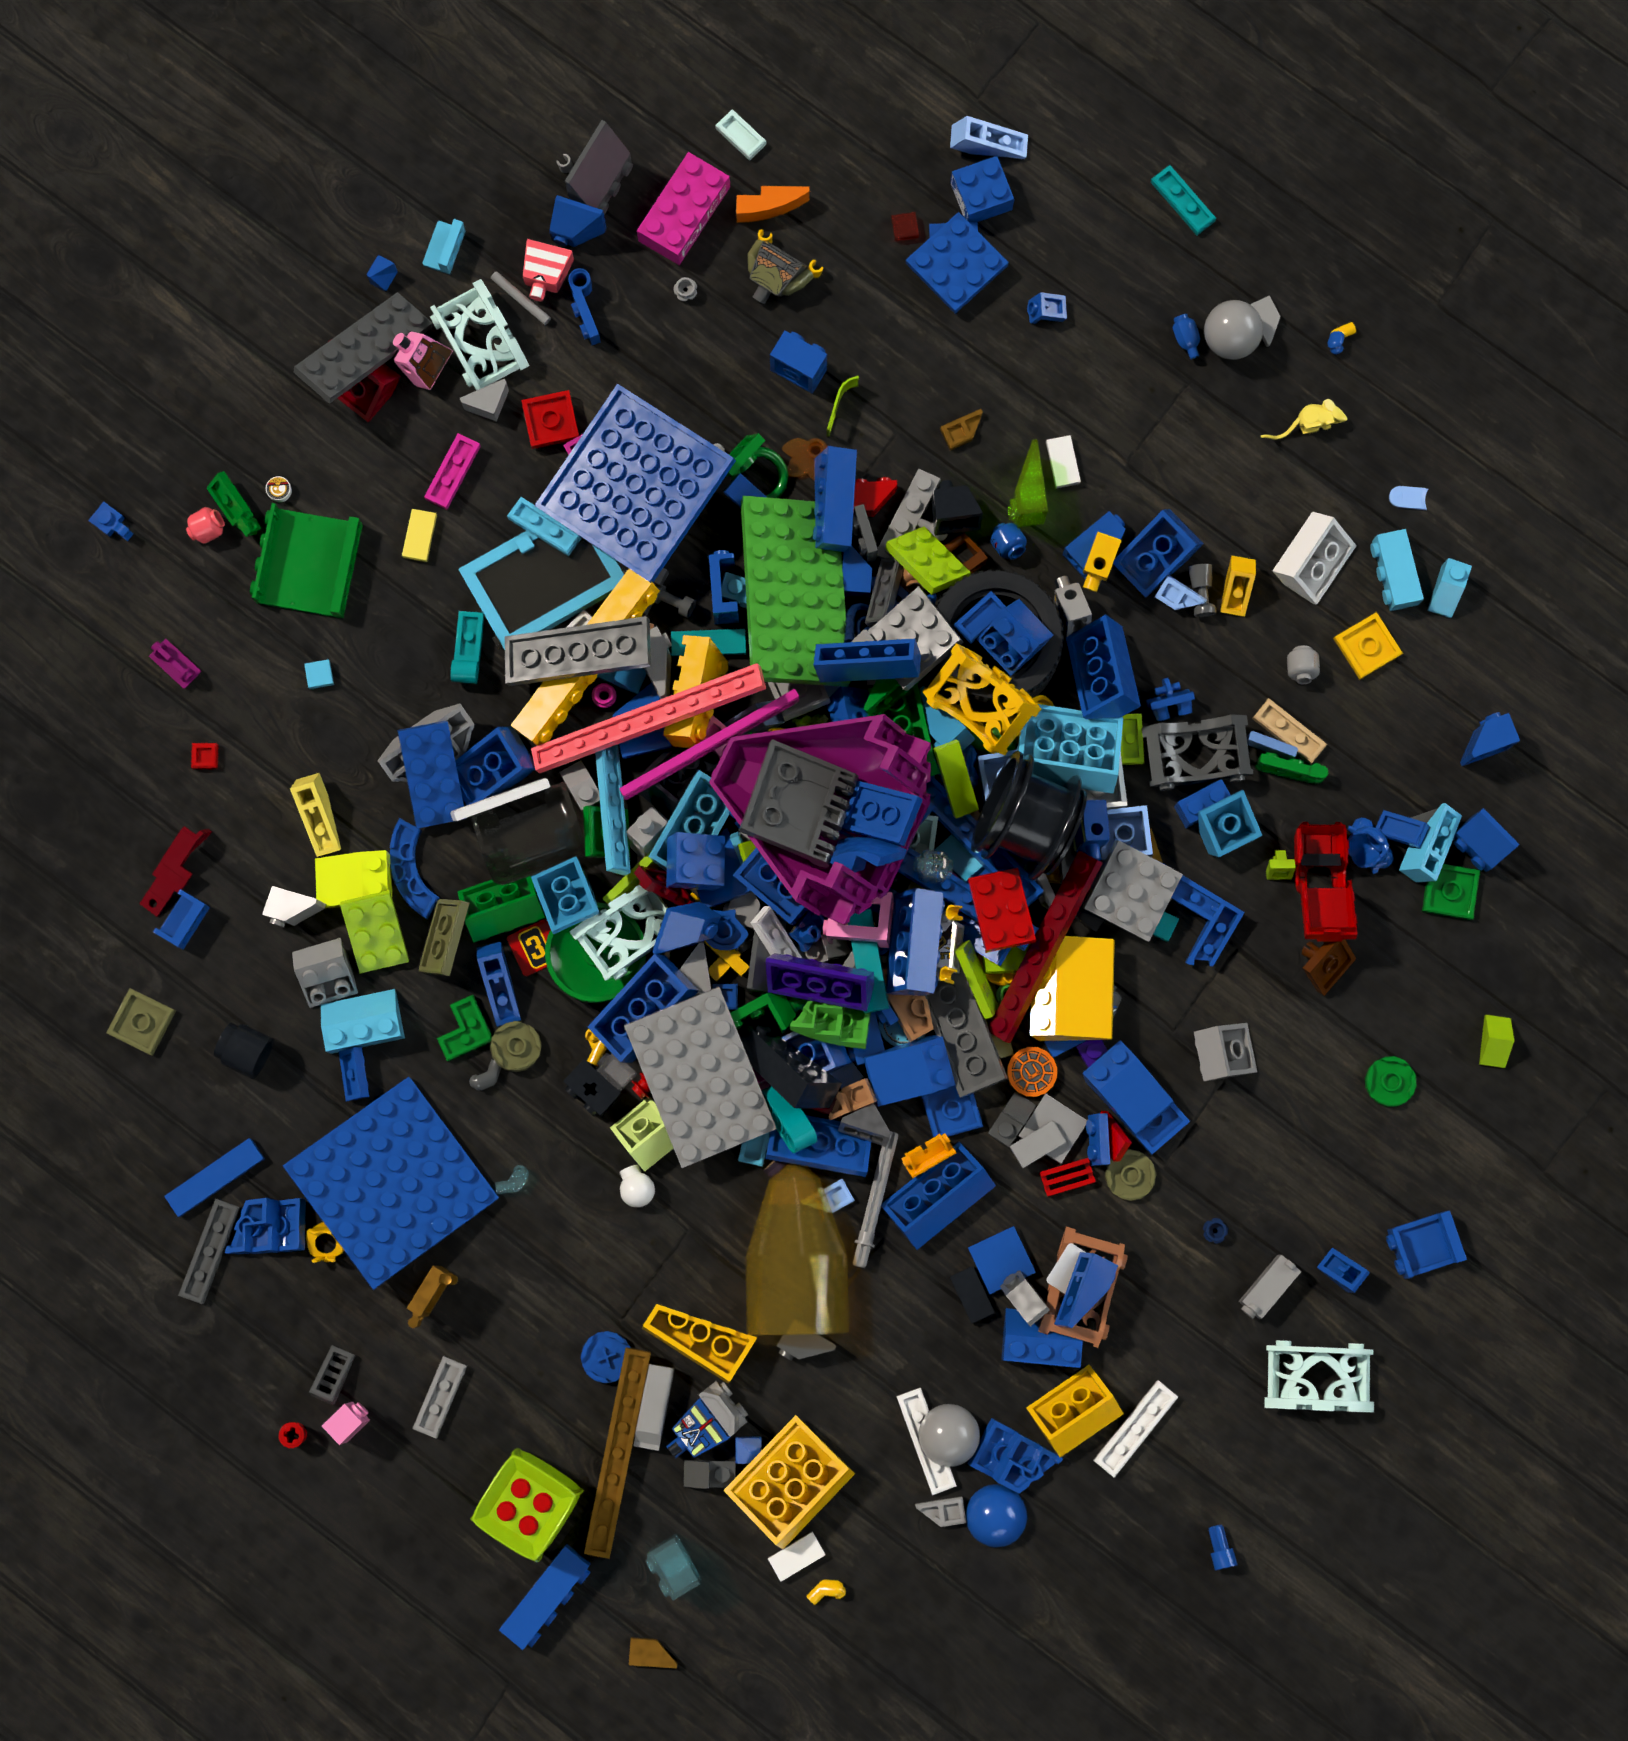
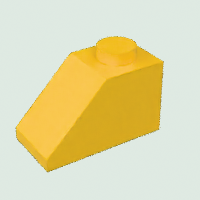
[1221,555,1256,617]

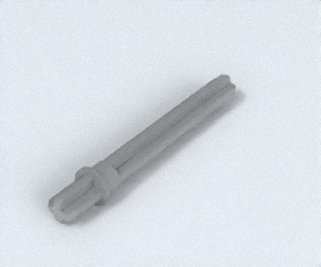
[853,1131,898,1268]

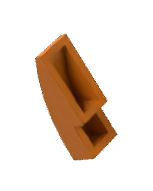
[736,186,809,223]

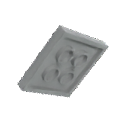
[1082,840,1183,942]

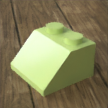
[610,1096,674,1171]

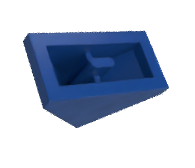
[1317,1248,1370,1293]

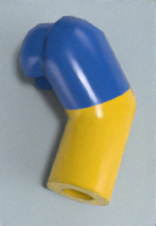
[1327,322,1356,354]

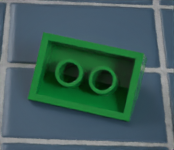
[457,867,545,943]

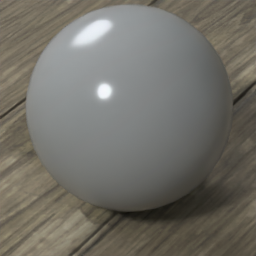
[1204,300,1263,360]
[918,1404,980,1467]

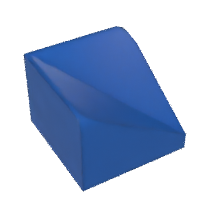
[367,255,398,291]
[735,1436,762,1464]

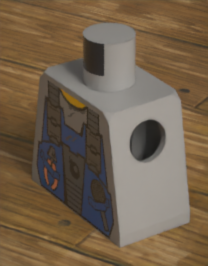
[1054,576,1092,637]

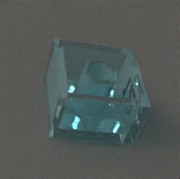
[645,1533,702,1600]

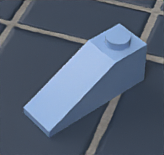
[950,116,1028,159]

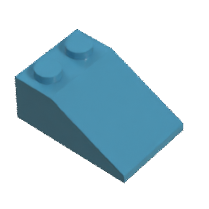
[531,856,600,934]

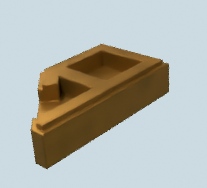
[940,409,983,451]
[629,1637,677,1668]

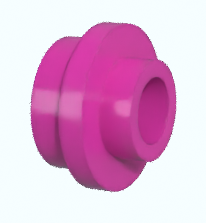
[592,683,617,708]

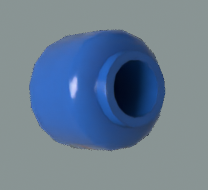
[990,523,1027,560]

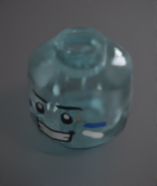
[913,849,953,884]

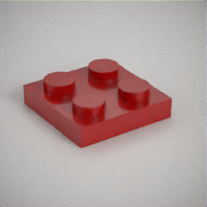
[521,390,579,449]

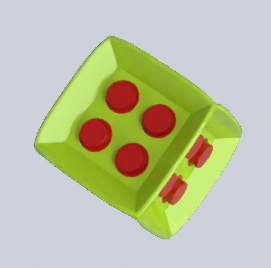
[470,1448,584,1563]

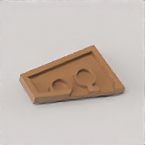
[883,968,933,1042]

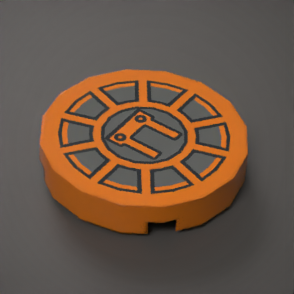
[1007,1047,1057,1097]

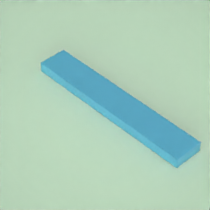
[595,745,631,876]

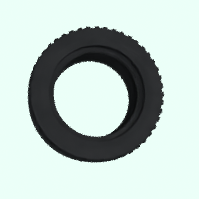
[930,570,1064,711]

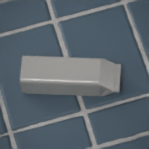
[634,1364,675,1451]

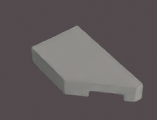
[915,1496,966,1527]

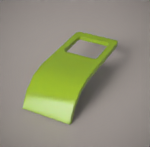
[827,376,859,437]

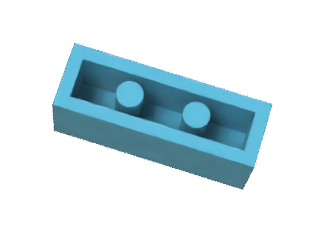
[1370,529,1424,611]

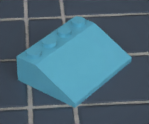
[1017,704,1123,794]

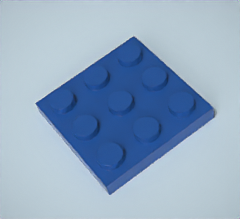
[906,212,1009,314]

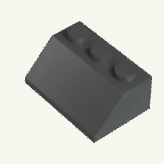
[747,913,791,995]

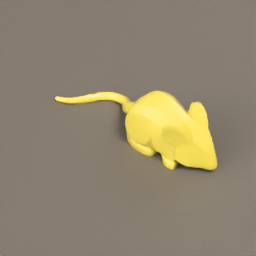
[1261,399,1347,440]

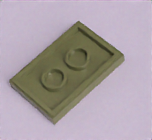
[419,899,469,976]

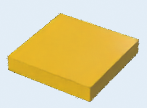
[1333,612,1403,680]

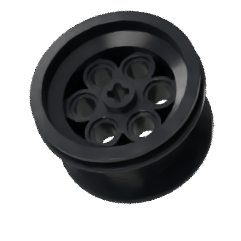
[971,751,1087,881]

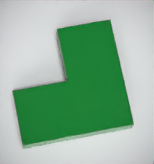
[437,995,492,1062]

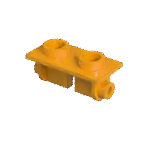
[901,1133,956,1178]

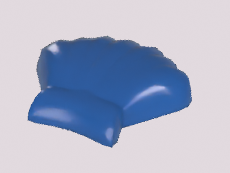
[706,909,748,950]

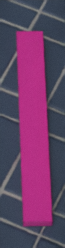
[619,689,799,800]

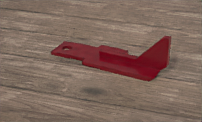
[140,826,212,917]

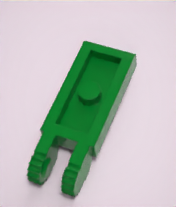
[1255,752,1329,784]

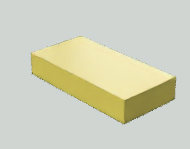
[402,509,437,562]

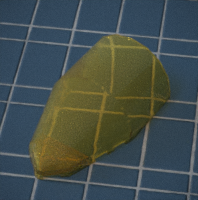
[745,1163,849,1335]

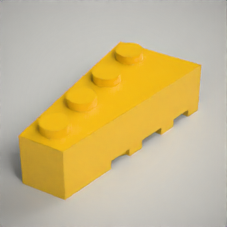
[642,1304,757,1384]

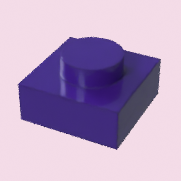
[1076,1040,1108,1068]

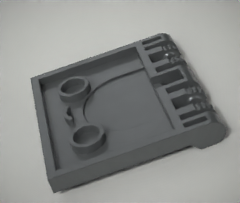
[739,739,859,868]

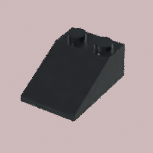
[639,745,720,819]

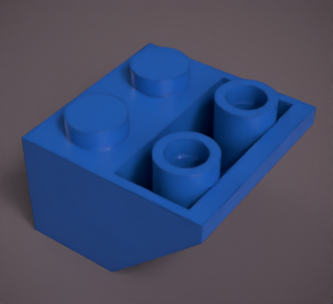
[976,599,1053,676]

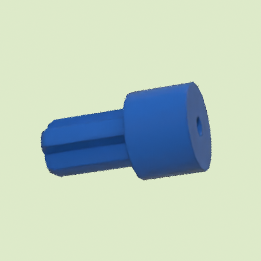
[1208,1525,1237,1571]

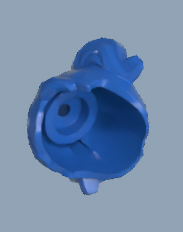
[1348,818,1393,874]

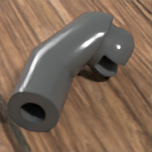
[469,1059,502,1091]

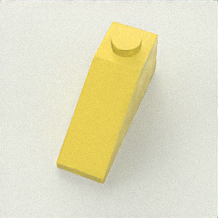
[290,773,341,857]

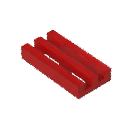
[1039,1158,1096,1197]

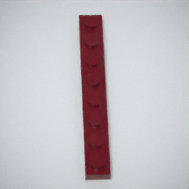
[988,851,1103,1043]

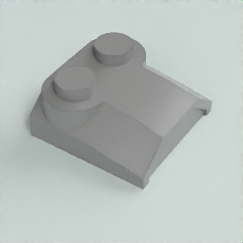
[699,1381,748,1437]

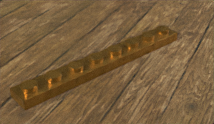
[584,1347,651,1559]

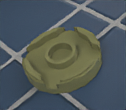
[490,1021,541,1072]
[1105,1150,1156,1201]

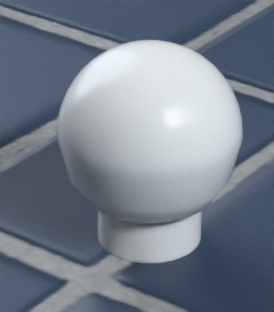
[620,1165,655,1208]

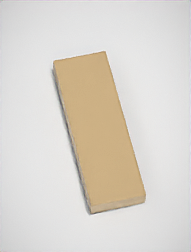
[1252,698,1327,765]

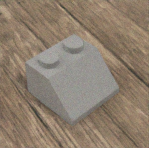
[1194,1023,1257,1081]

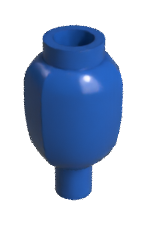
[1173,314,1200,359]

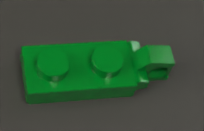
[207,471,261,537]

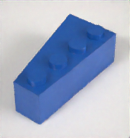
[813,446,857,552]

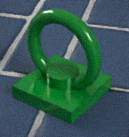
[725,433,788,498]

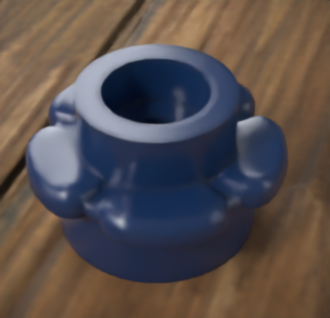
[1203,1218,1228,1244]

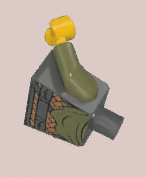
[748,229,823,304]

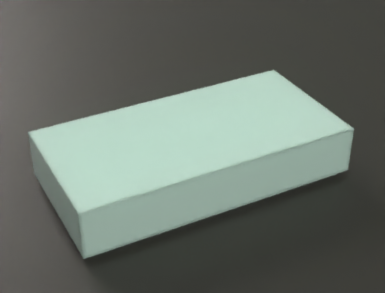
[715,109,766,161]

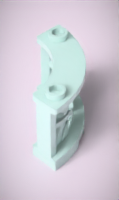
[430,279,529,391]
[570,885,668,981]
[1265,1340,1374,1412]

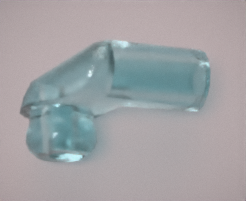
[495,1165,529,1195]

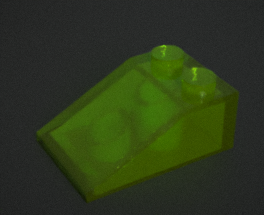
[1008,439,1048,527]

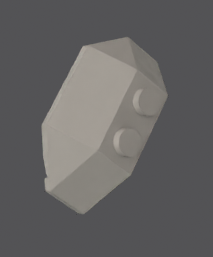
[378,704,475,782]

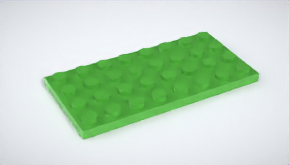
[741,496,851,687]

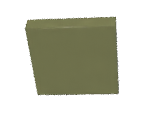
[106,988,176,1056]

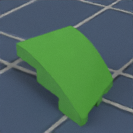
[790,1001,871,1049]

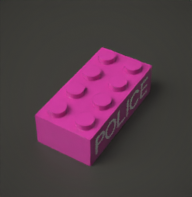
[637,152,730,265]

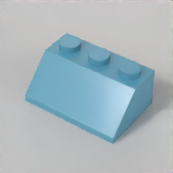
[321,989,405,1054]

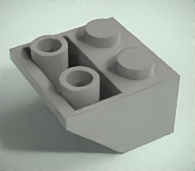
[292,938,358,1008]

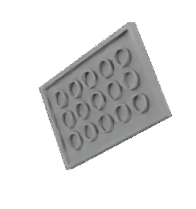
[624,986,777,1168]

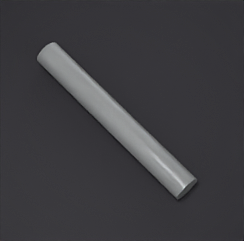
[491,271,551,325]

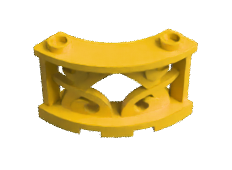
[922,643,1042,755]

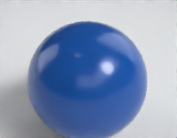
[965,1484,1027,1548]

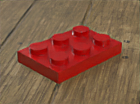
[968,868,1036,953]

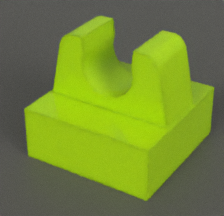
[1266,850,1296,880]

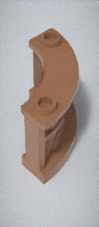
[1038,1227,1128,1348]

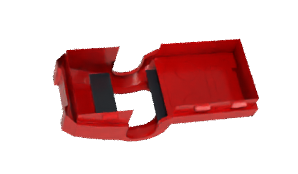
[1294,822,1357,942]

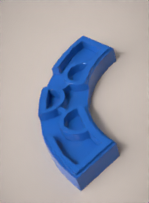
[390,818,440,920]

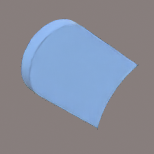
[1389,486,1428,510]

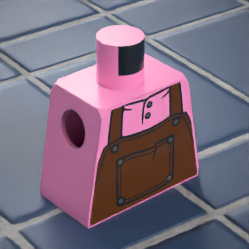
[393,332,453,390]

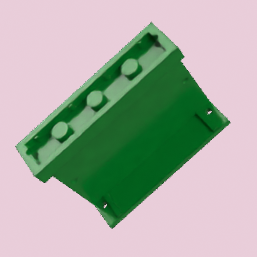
[250,503,363,619]

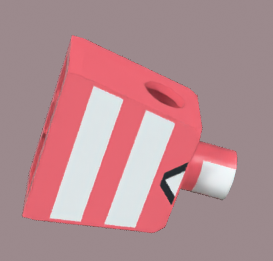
[523,239,574,302]

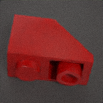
[853,477,897,517]

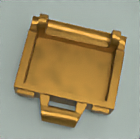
[407,1266,458,1328]

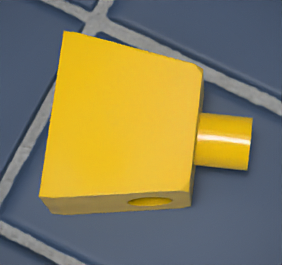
[1083,532,1121,592]

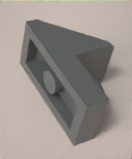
[988,1092,1036,1148]
[684,1460,736,1489]

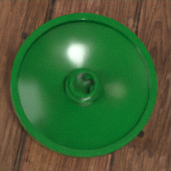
[545,902,646,1003]

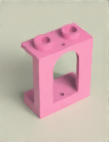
[823,892,894,948]

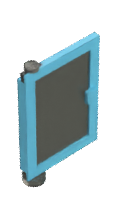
[459,531,628,650]

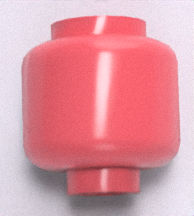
[186,507,225,544]

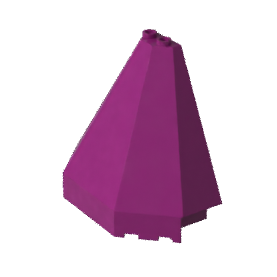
[709,714,931,925]

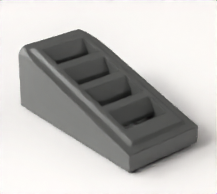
[309,1345,355,1406]

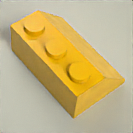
[1026,1365,1123,1458]

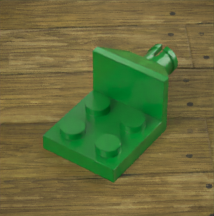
[730,993,810,1035]

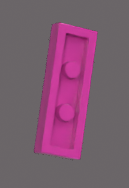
[424,433,481,510]

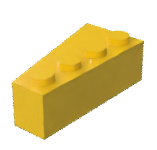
[664,635,728,748]

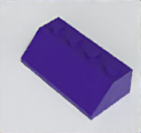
[765,953,874,1011]

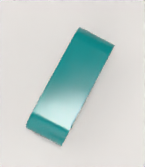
[761,1086,817,1153]

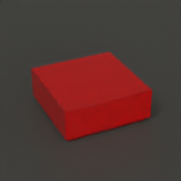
[191,743,218,769]

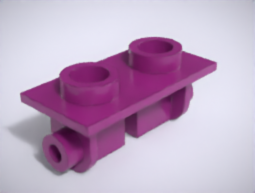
[149,639,202,689]

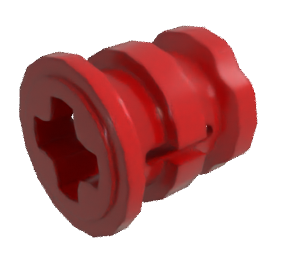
[279,1422,307,1448]

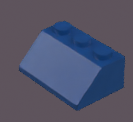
[1001,1308,1083,1368]

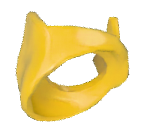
[306,1222,344,1263]

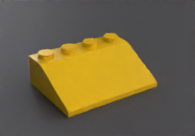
[1030,936,1115,1041]
[723,1415,855,1549]

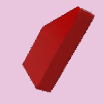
[1100,1111,1132,1162]

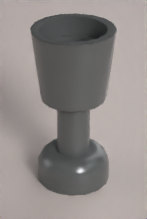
[1188,564,1217,617]

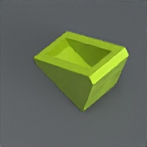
[1479,1015,1514,1068]

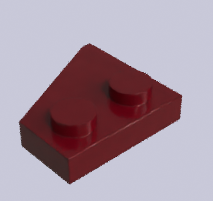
[634,865,695,906]

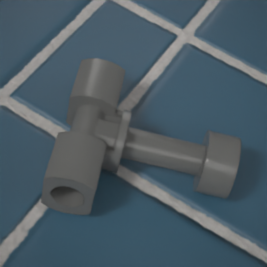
[643,568,696,618]

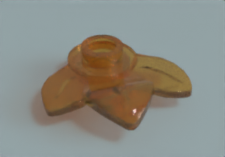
[782,438,827,481]

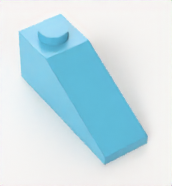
[1399,803,1462,882]

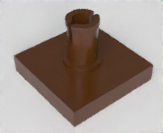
[1302,939,1356,996]

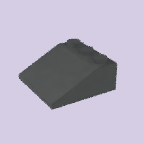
[565,120,633,215]

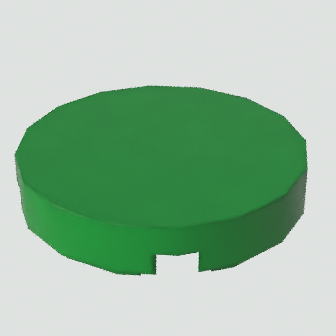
[1365,1056,1417,1107]

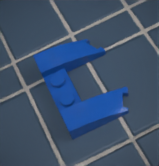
[1159,861,1245,966]

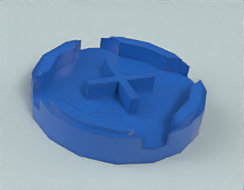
[581,1331,631,1383]

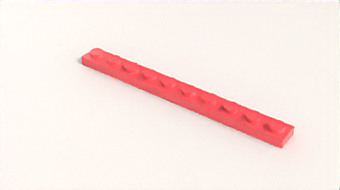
[531,663,766,773]

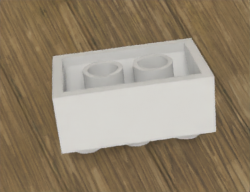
[1273,512,1356,605]

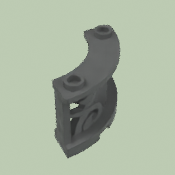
[1142,715,1254,791]

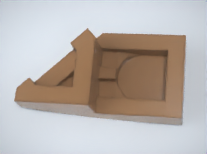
[829,1078,877,1120]

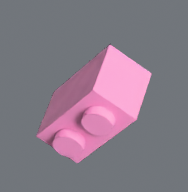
[322,1402,370,1445]

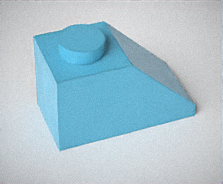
[1427,558,1472,618]

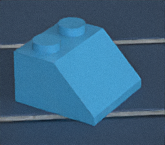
[1198,790,1263,857]

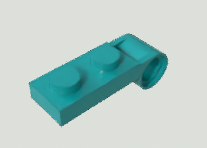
[451,611,484,684]

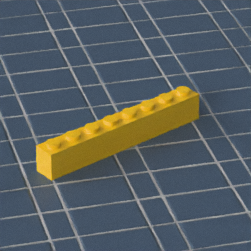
[511,569,660,746]

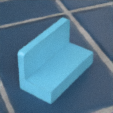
[423,219,466,274]

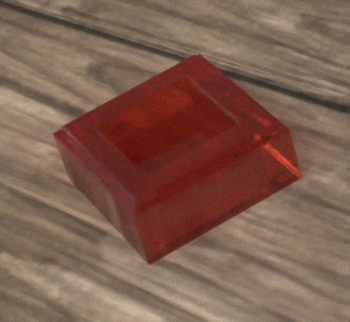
[891,212,919,241]

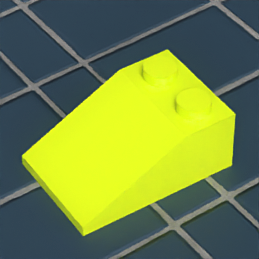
[315,850,392,908]

